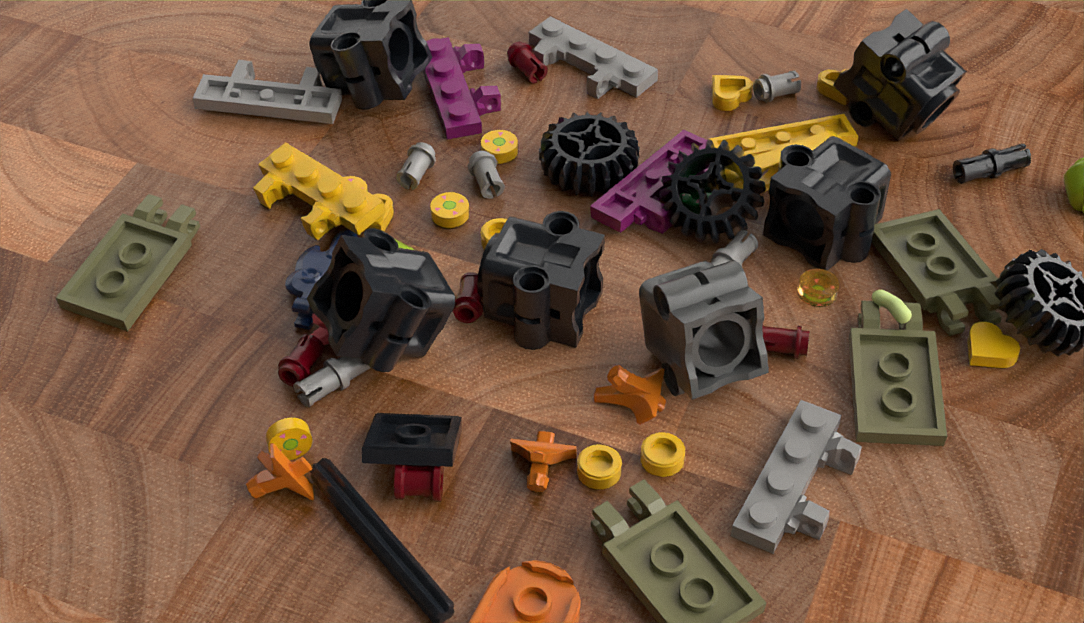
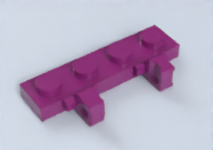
[423,37,501,140]
[590,129,708,234]

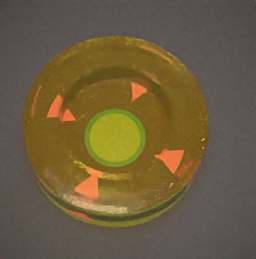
[797,269,840,307]

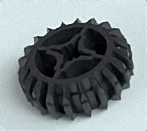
[539,111,640,197]
[660,139,766,244]
[994,249,1084,357]

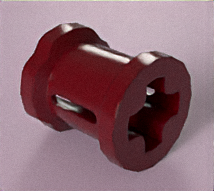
[394,465,444,502]

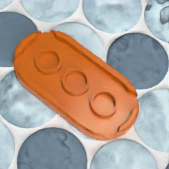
[469,560,581,623]

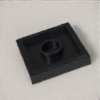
[362,413,462,467]

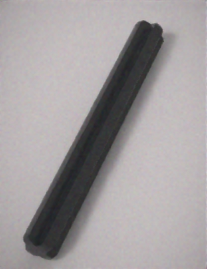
[310,458,455,623]

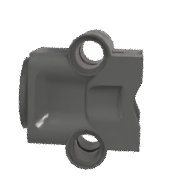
[639,260,769,400]

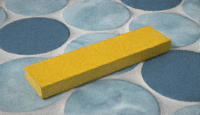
[710,114,858,157]

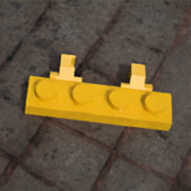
[253,142,386,240]

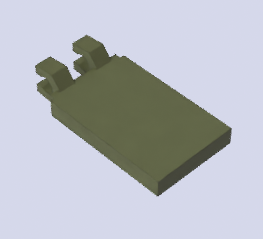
[56,194,200,331]
[871,209,1002,336]
[848,301,947,446]
[590,479,766,623]

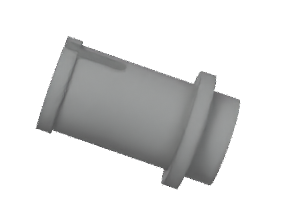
[753,70,801,102]
[396,142,436,190]
[468,151,505,199]

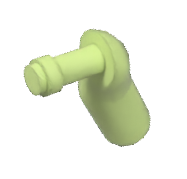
[872,289,912,324]

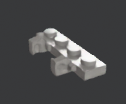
[529,16,658,99]
[193,60,342,124]
[731,400,862,554]

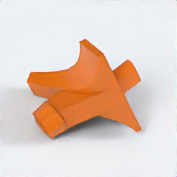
[594,365,666,425]
[510,431,577,492]
[246,443,314,500]

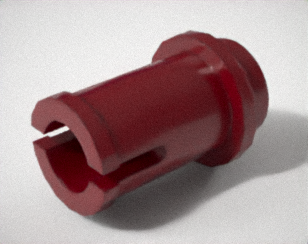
[507,41,548,84]
[452,272,484,323]
[762,325,810,359]
[278,334,324,387]

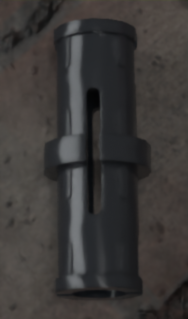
[952,143,1031,184]

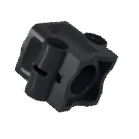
[309,0,433,110]
[833,9,967,141]
[763,136,891,273]
[477,211,605,350]
[307,228,455,372]

